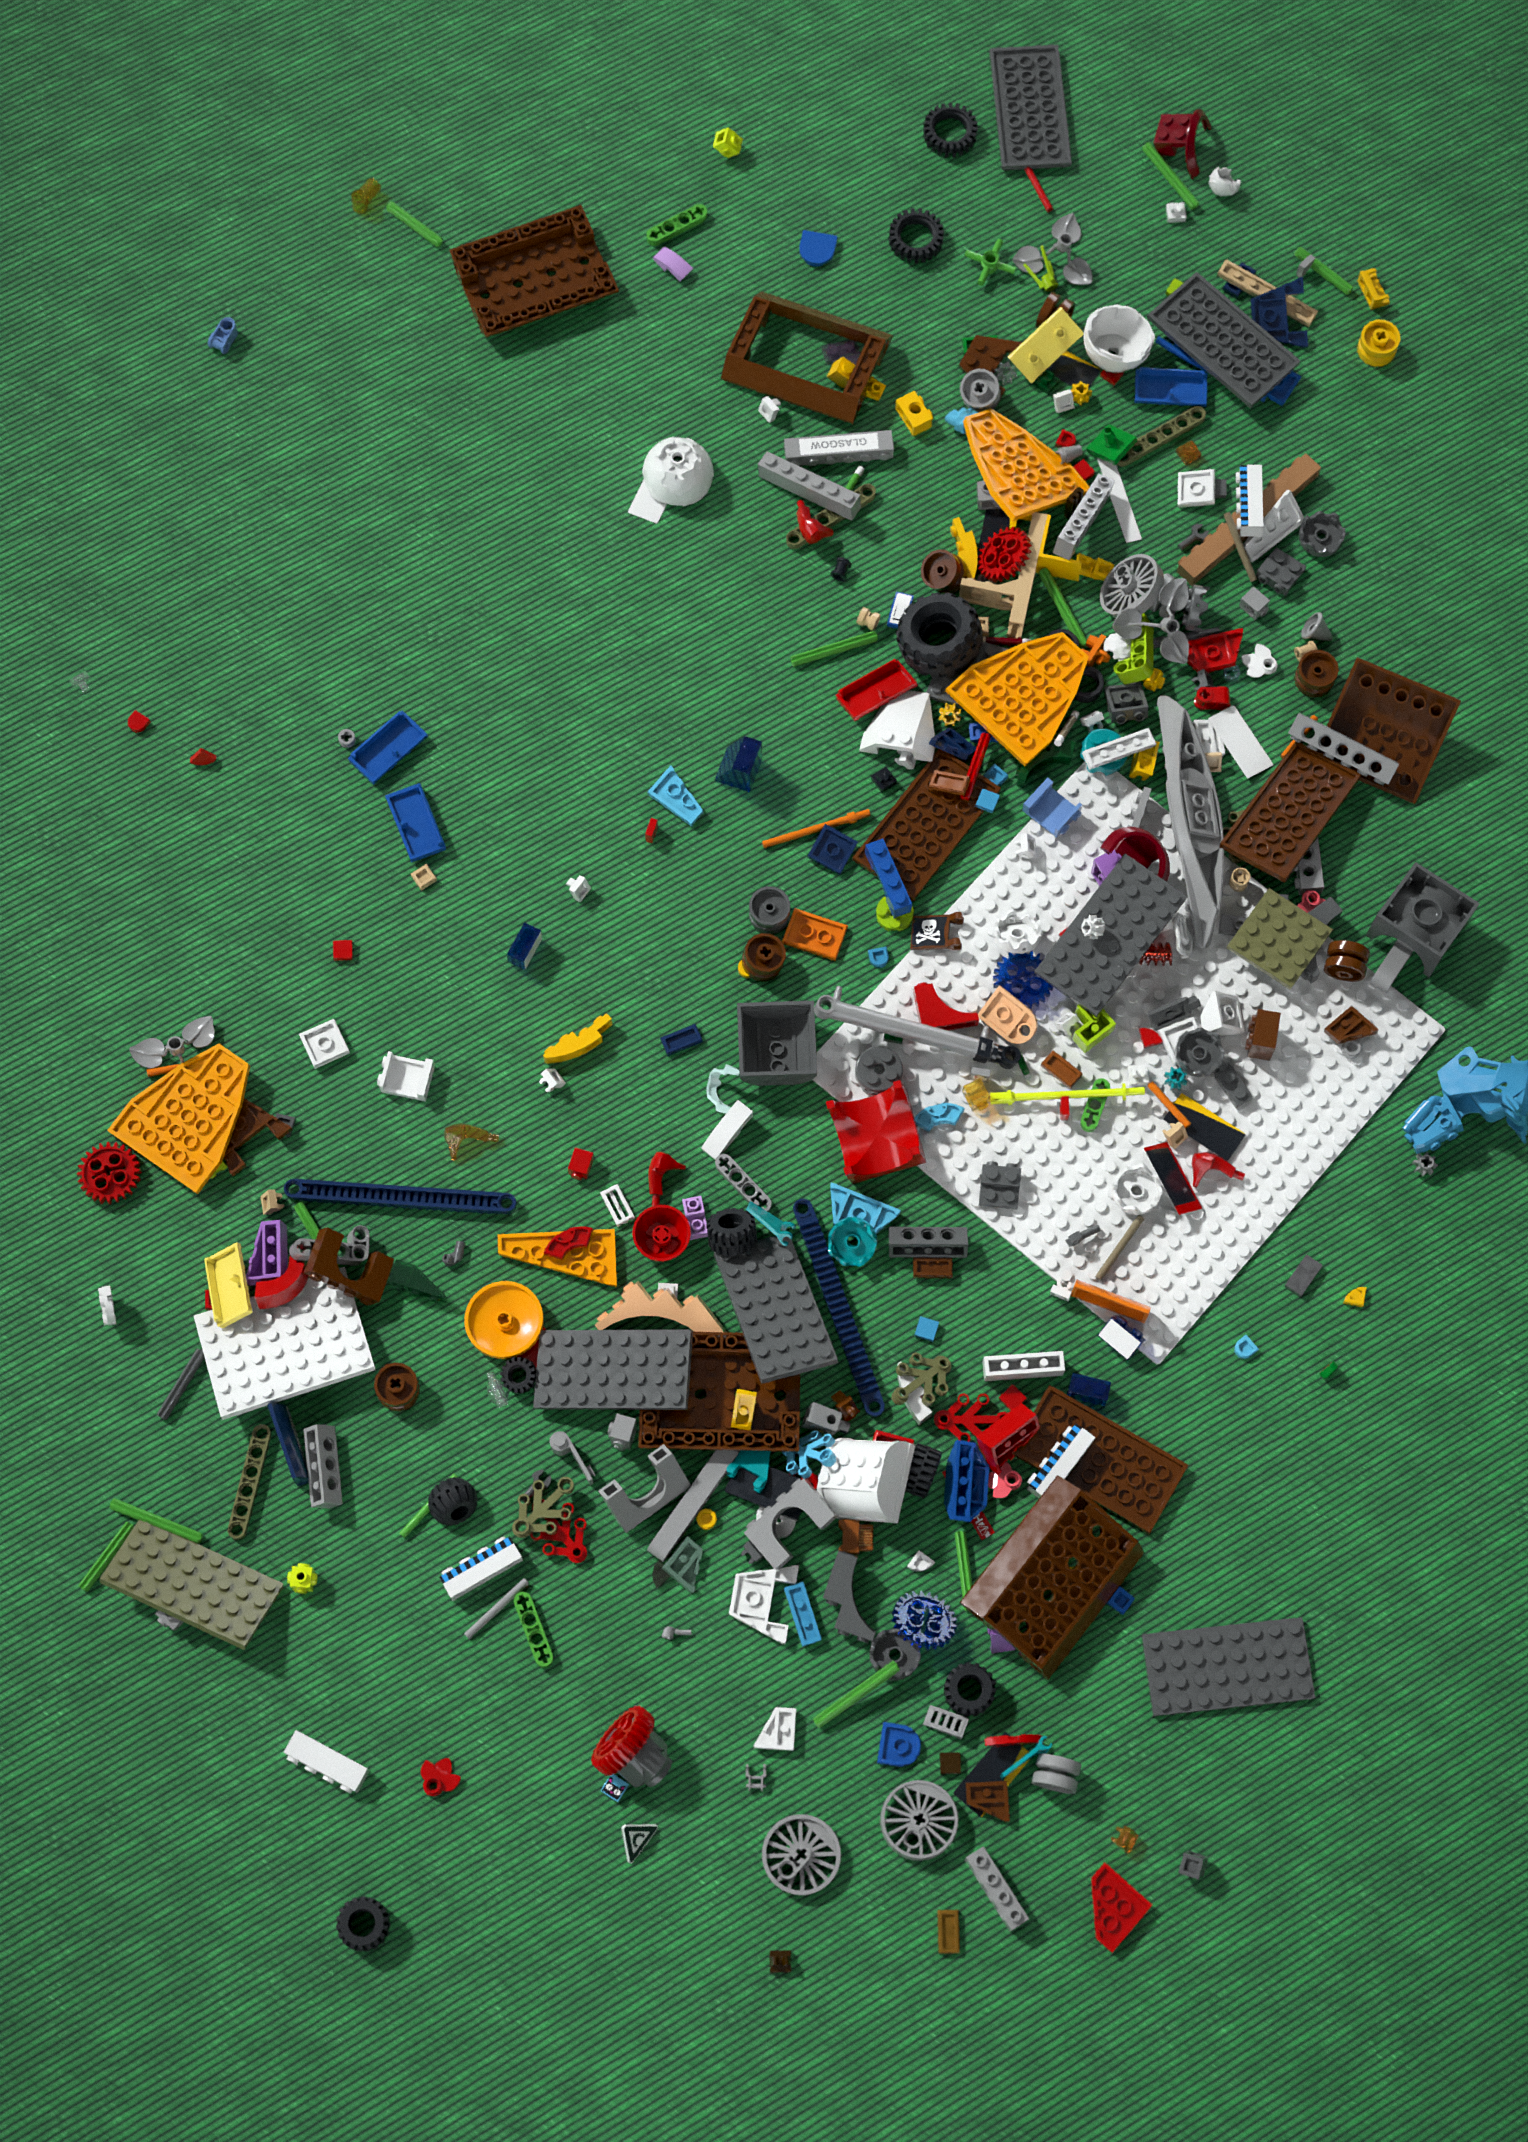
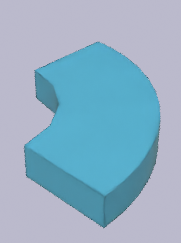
[915,1103,965,1132]

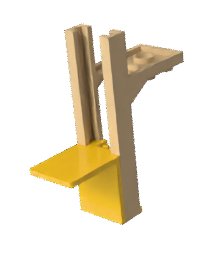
[959,512,1082,638]

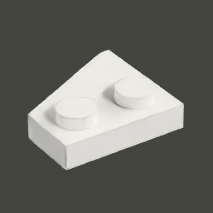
[754,1707,796,1751]

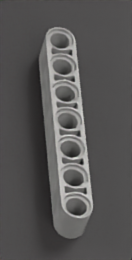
[647,1450,740,1562]

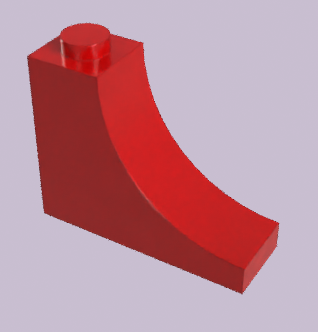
[913,982,979,1031]

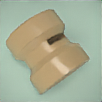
[856,607,881,631]
[1229,867,1250,892]

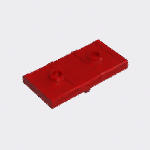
[835,659,918,721]

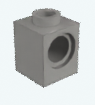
[1239,587,1270,620]

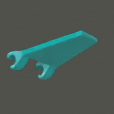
[746,1201,796,1246]
[726,1451,771,1493]
[1000,1736,1052,1779]

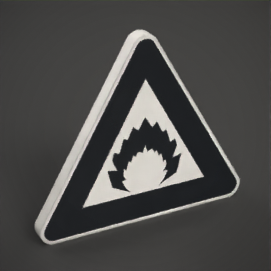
[622,1824,658,1863]

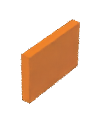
[782,908,848,961]

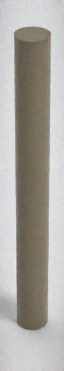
[1223,512,1257,582]
[1095,1215,1144,1281]

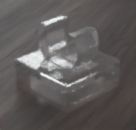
[69,671,90,693]

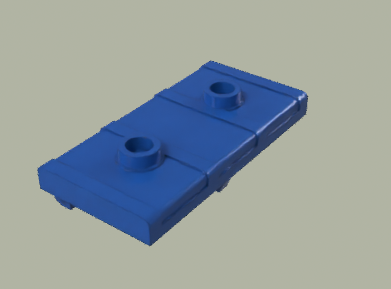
[1134,367,1207,407]
[348,710,428,785]
[385,783,446,862]

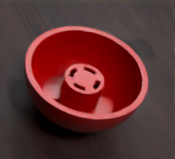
[632,1205,691,1262]

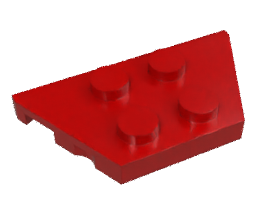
[1187,628,1243,672]

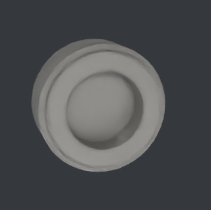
[1341,1040,1362,1059]

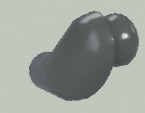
[442,1241,466,1266]

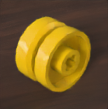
[1357,320,1400,367]

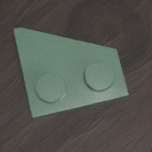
[662,1537,703,1593]

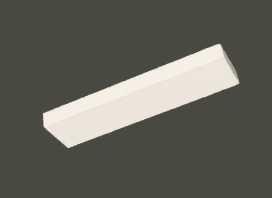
[1082,728,1156,770]

